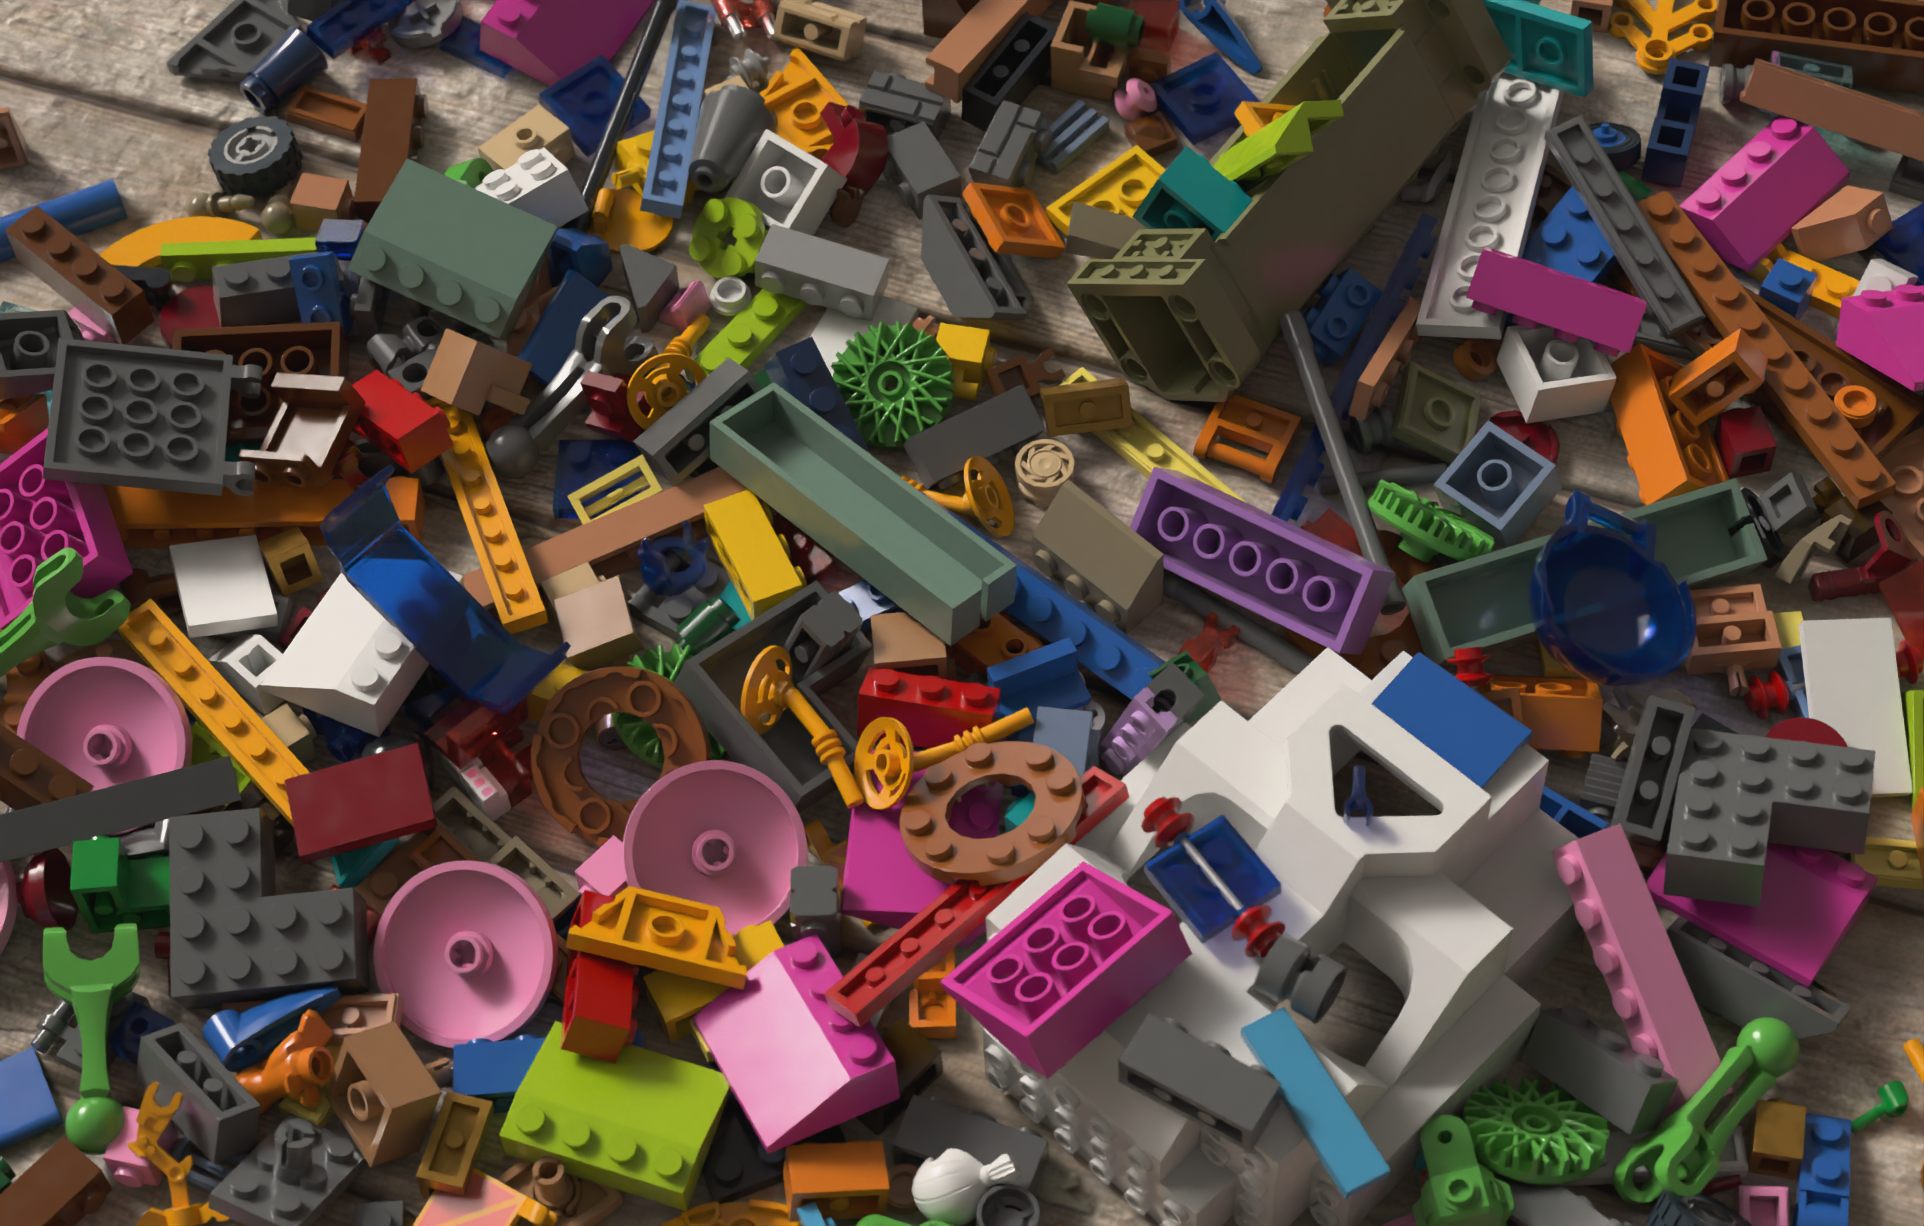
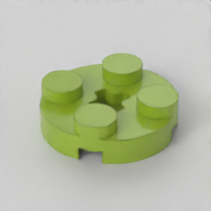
[689,197,769,279]

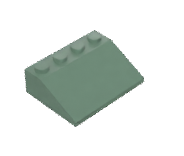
[347,158,559,341]

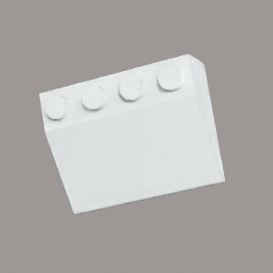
[261,559,467,737]

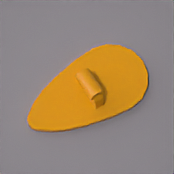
[558,189,674,255]

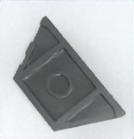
[166,0,303,83]

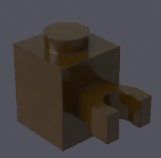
[1812,476,1893,563]

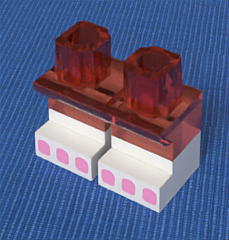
[436,715,533,821]

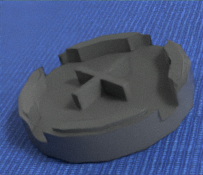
[385,0,464,48]

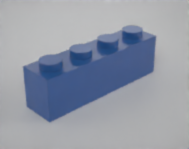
[453,1030,647,1114]

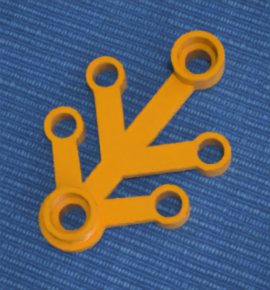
[1609,0,1718,74]

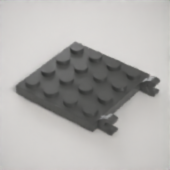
[43,338,262,496]

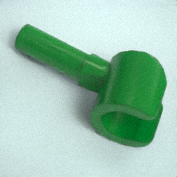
[1851,1081,1909,1134]

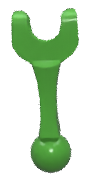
[0,547,131,678]
[43,923,140,1155]
[1612,1017,1799,1204]

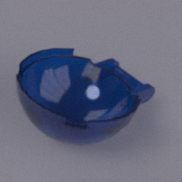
[1528,490,1697,687]

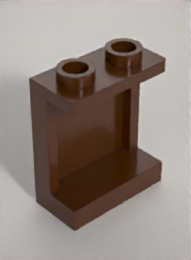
[237,373,366,487]

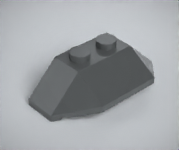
[921,194,1034,320]
[1666,916,1852,1039]

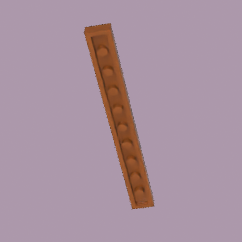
[1636,190,1897,510]

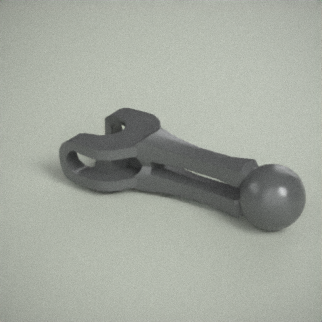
[485,296,659,479]

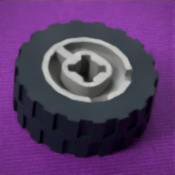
[208,115,303,198]

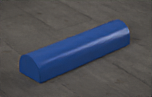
[0,179,128,262]

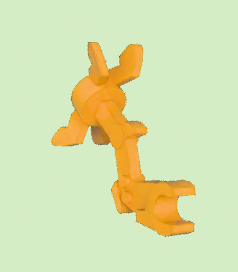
[127,1081,229,1226]

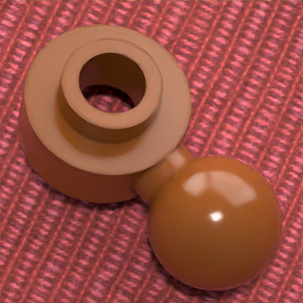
[1453,328,1507,382]

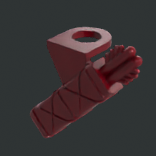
[1808,510,1924,601]

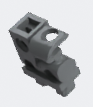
[367,309,495,401]

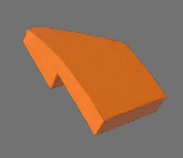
[909,948,957,1039]

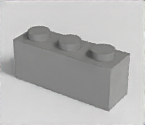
[755,224,889,321]

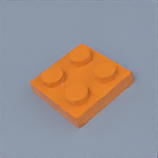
[962,182,1066,259]

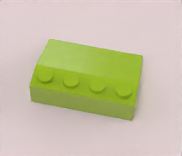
[499,1021,731,1211]

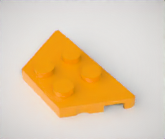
[759,47,848,160]
[566,886,748,989]

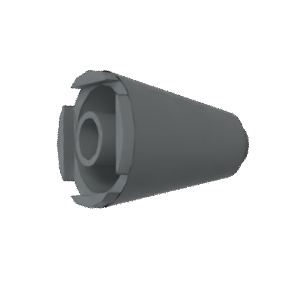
[688,84,778,192]

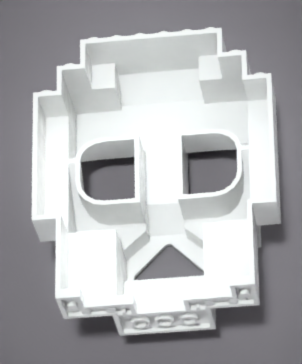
[982,647,1583,1226]

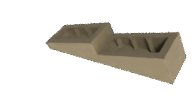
[1066,201,1147,259]
[423,786,581,923]

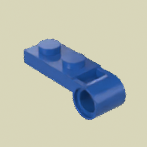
[1792,1113,1851,1226]

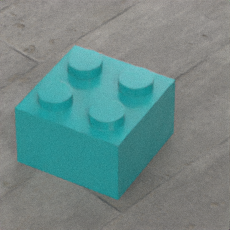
[1132,146,1253,241]

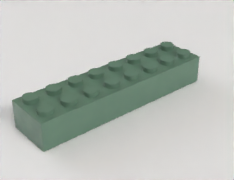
[710,382,1017,646]
[1401,478,1768,668]

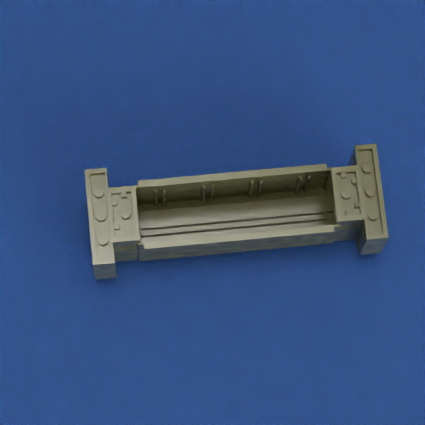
[1066,0,1511,402]

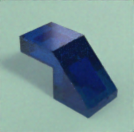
[315,219,368,261]

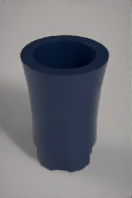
[239,27,328,113]

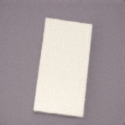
[1798,618,1913,798]

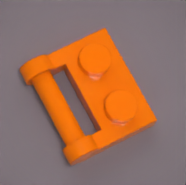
[1193,394,1302,484]

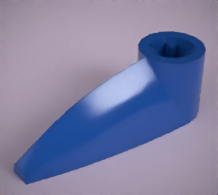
[1179,0,1263,75]
[202,985,342,1072]

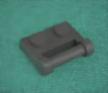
[627,540,731,641]

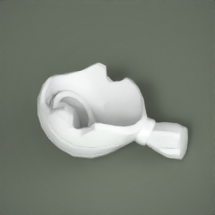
[912,1149,1022,1226]

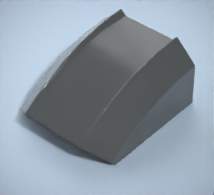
[0,310,84,400]

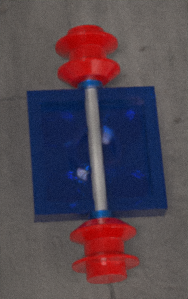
[1141,797,1286,958]

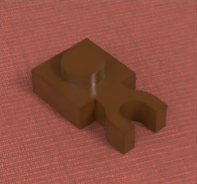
[984,348,1065,399]

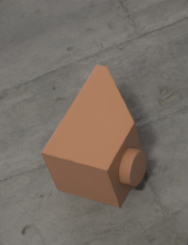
[1791,185,1894,262]

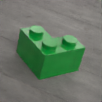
[70,836,170,934]

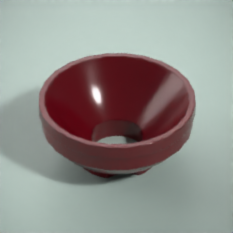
[16,849,78,931]

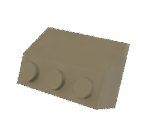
[1032,479,1164,634]

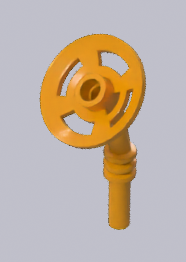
[626,314,711,430]
[901,456,1015,538]
[741,645,864,809]
[854,707,1034,809]

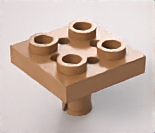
[496,1156,624,1226]

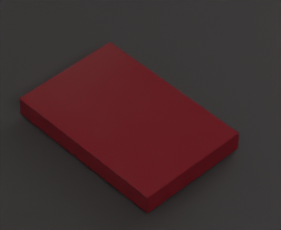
[284,743,438,864]

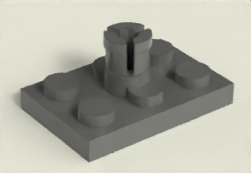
[209,1113,369,1226]

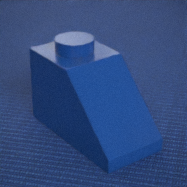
[546,228,613,288]

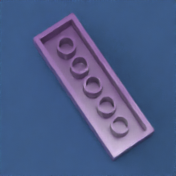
[1130,467,1395,655]

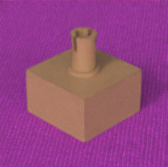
[325,1021,453,1167]

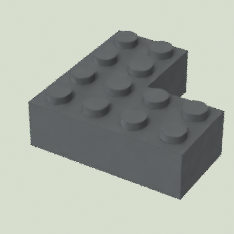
[674,580,873,813]
[1663,728,1876,907]
[169,808,369,1010]

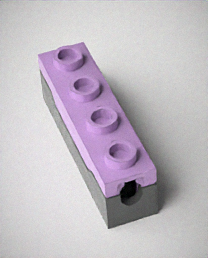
[1099,662,1205,777]

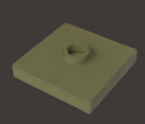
[1391,361,1482,464]

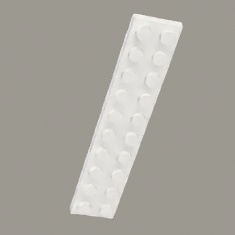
[1416,72,1564,339]

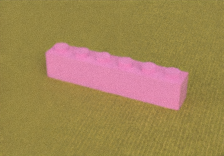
[1551,823,1734,1119]

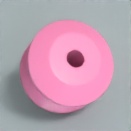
[1114,78,1157,121]

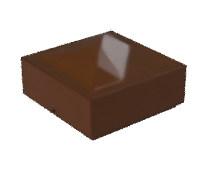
[1124,111,1178,157]

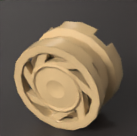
[1015,439,1075,507]

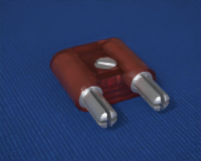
[710,0,777,41]

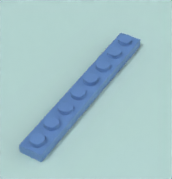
[640,0,717,218]

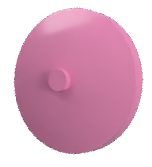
[17,657,192,837]
[622,760,807,936]
[374,861,558,1048]

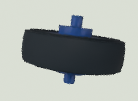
[1588,123,1641,171]

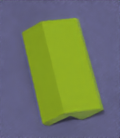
[1213,100,1344,193]

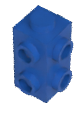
[1303,267,1383,366]

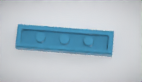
[1240,1007,1391,1200]

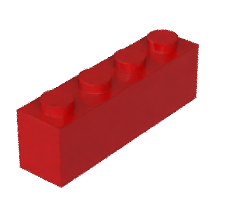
[560,890,640,1063]

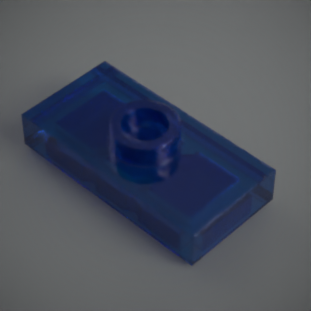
[438,16,513,78]

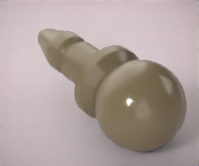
[261,180,294,235]
[186,192,255,218]

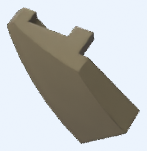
[1775,514,1853,584]

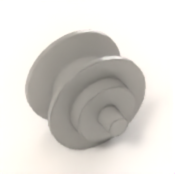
[726,49,770,90]

